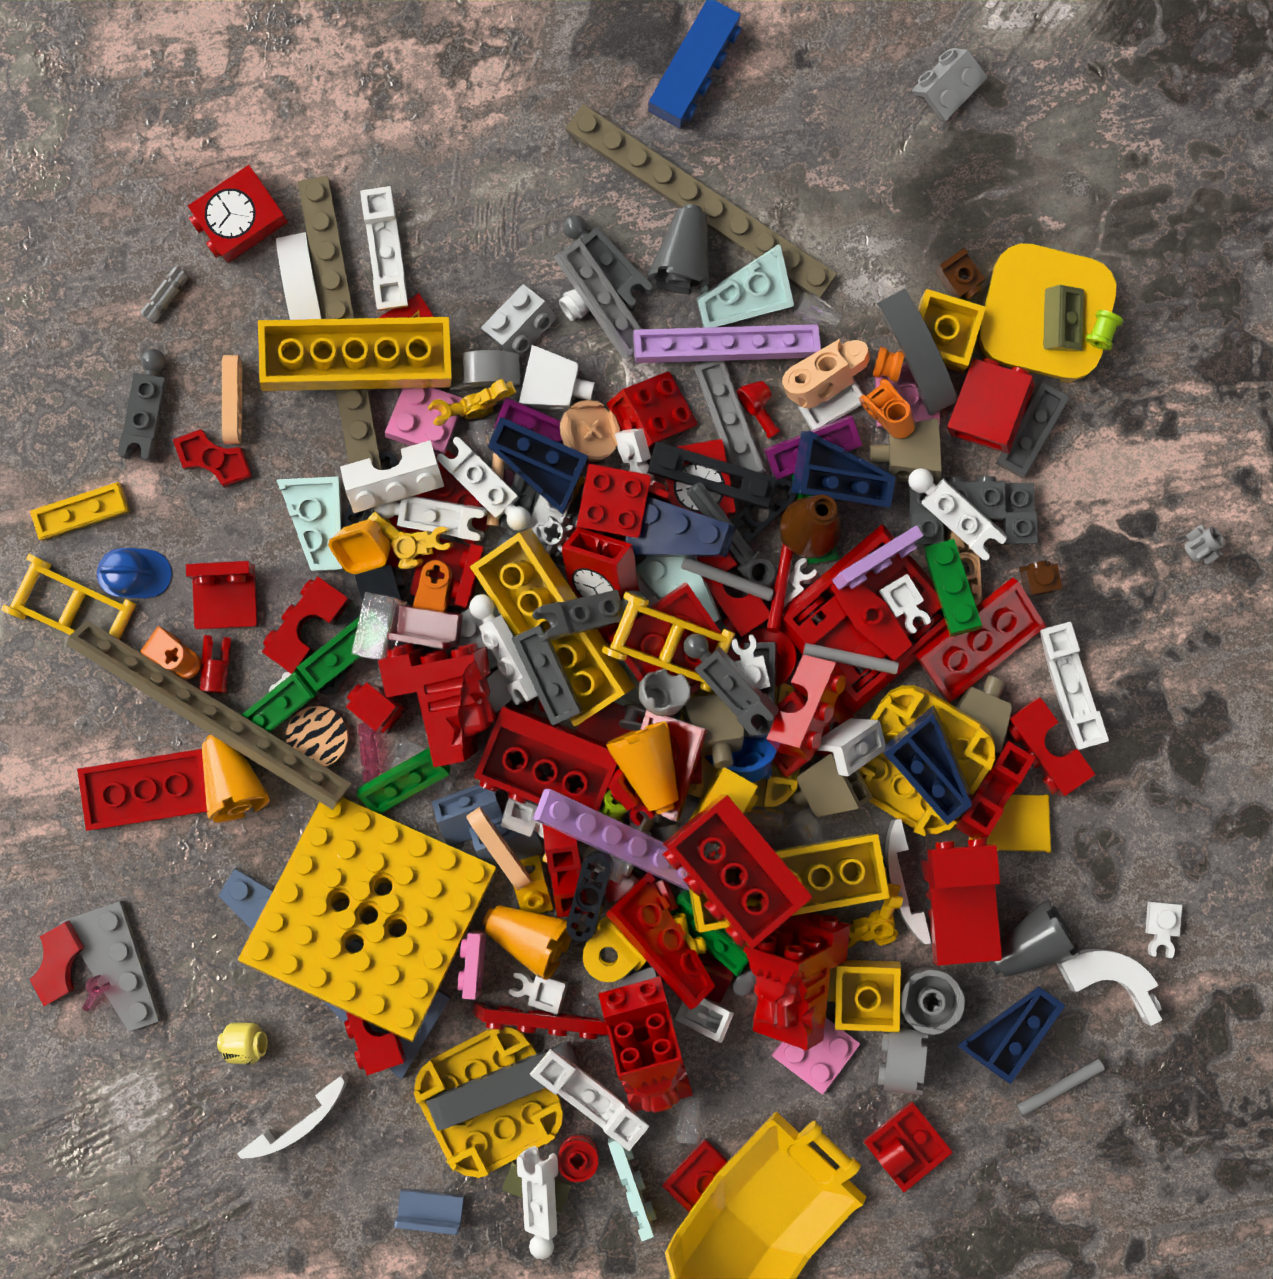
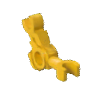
[427,379,516,426]
[368,511,453,569]
[846,883,903,948]

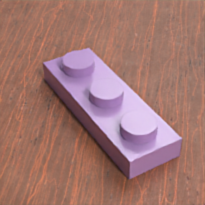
[832,525,924,590]

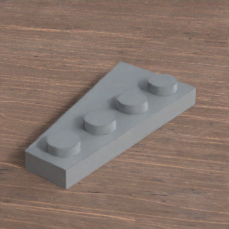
[60,901,161,1032]

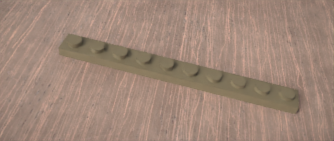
[565,104,837,301]
[298,175,383,470]
[67,620,352,810]

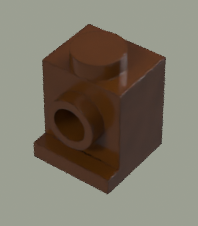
[935,248,985,301]
[1019,560,1062,597]

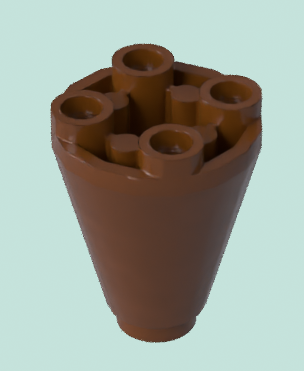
[779,494,842,559]

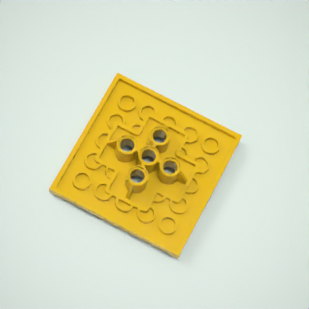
[237,798,496,1042]

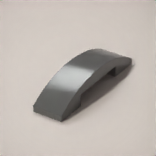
[876,289,957,416]

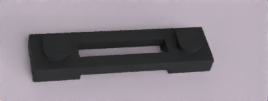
[647,441,776,509]

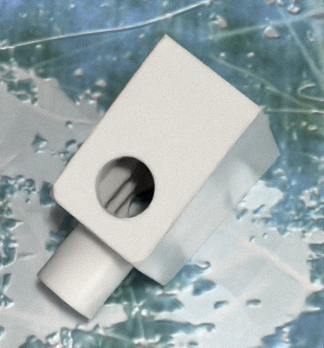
[519,345,595,411]

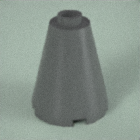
[648,204,709,294]
[989,899,1081,977]

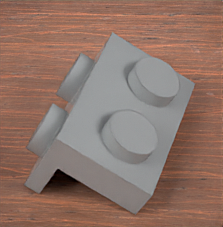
[912,48,988,120]
[481,284,557,357]

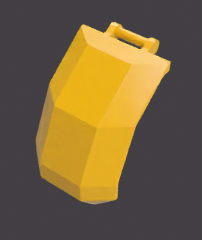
[665,1111,866,1279]

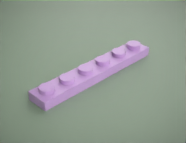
[633,324,821,363]
[533,789,689,890]

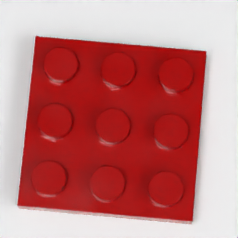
[608,582,740,695]

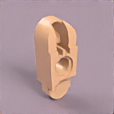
[782,339,870,409]

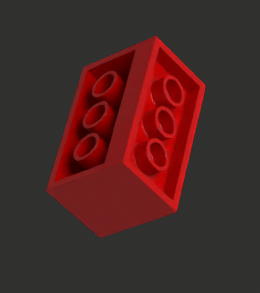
[474,703,618,811]
[662,794,813,949]

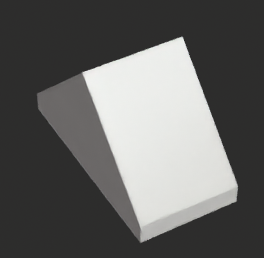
[675,998,734,1043]

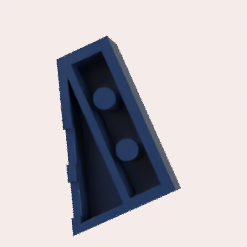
[488,417,588,515]
[791,431,896,508]
[624,497,737,557]
[884,705,972,825]
[957,986,1066,1085]

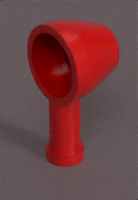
[737,381,781,439]

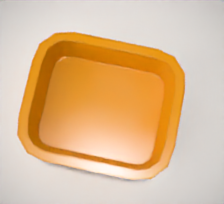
[328,519,391,574]

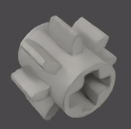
[539,516,577,555]
[1185,524,1225,565]

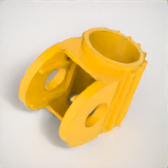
[583,915,647,982]

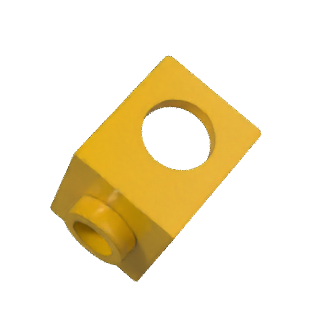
[513,855,553,913]

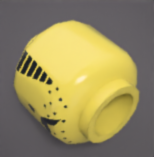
[217,1022,268,1065]

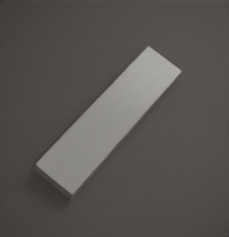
[553,238,642,360]
[693,361,765,483]

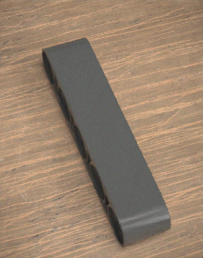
[426,1041,581,1131]

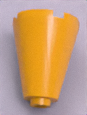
[606,721,679,815]
[202,734,270,823]
[483,905,572,980]

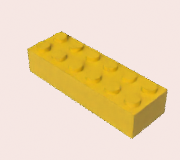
[258,317,451,391]
[470,528,635,727]
[689,833,890,933]

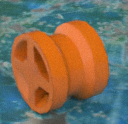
[872,346,904,383]

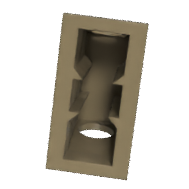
[870,419,942,485]
[956,675,1012,754]
[682,694,744,769]
[792,752,873,817]

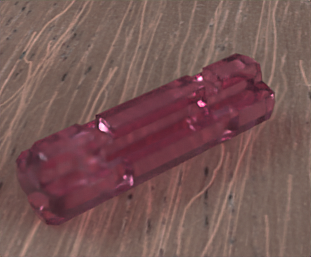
[358,723,380,783]

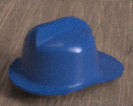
[97,548,172,598]
[705,737,777,783]

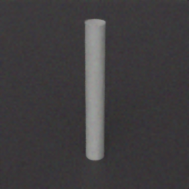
[681,557,773,601]
[803,643,899,674]
[1016,1059,1105,1116]

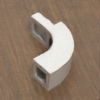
[1056,949,1162,1026]

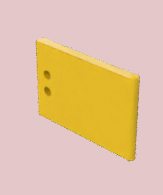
[969,794,1051,853]

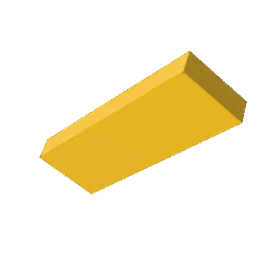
[30,482,130,541]

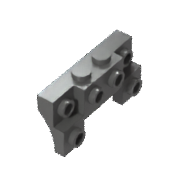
[907,476,1038,545]

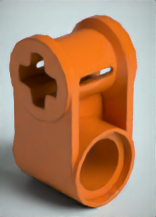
[859,378,915,439]
[413,560,452,612]
[140,626,201,679]

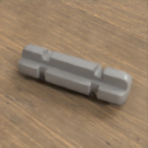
[141,266,189,323]

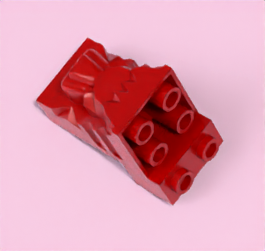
[378,643,497,767]
[920,838,1002,966]
[743,912,850,1051]
[598,976,693,1113]

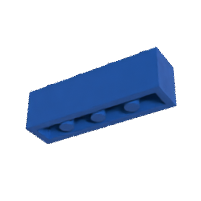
[648,0,742,129]

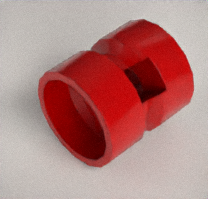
[557,1133,599,1183]

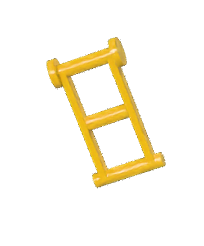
[1,554,137,640]
[602,591,735,692]

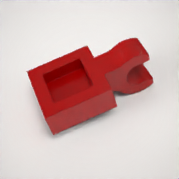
[608,769,656,826]

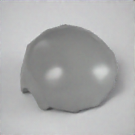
[639,669,691,717]

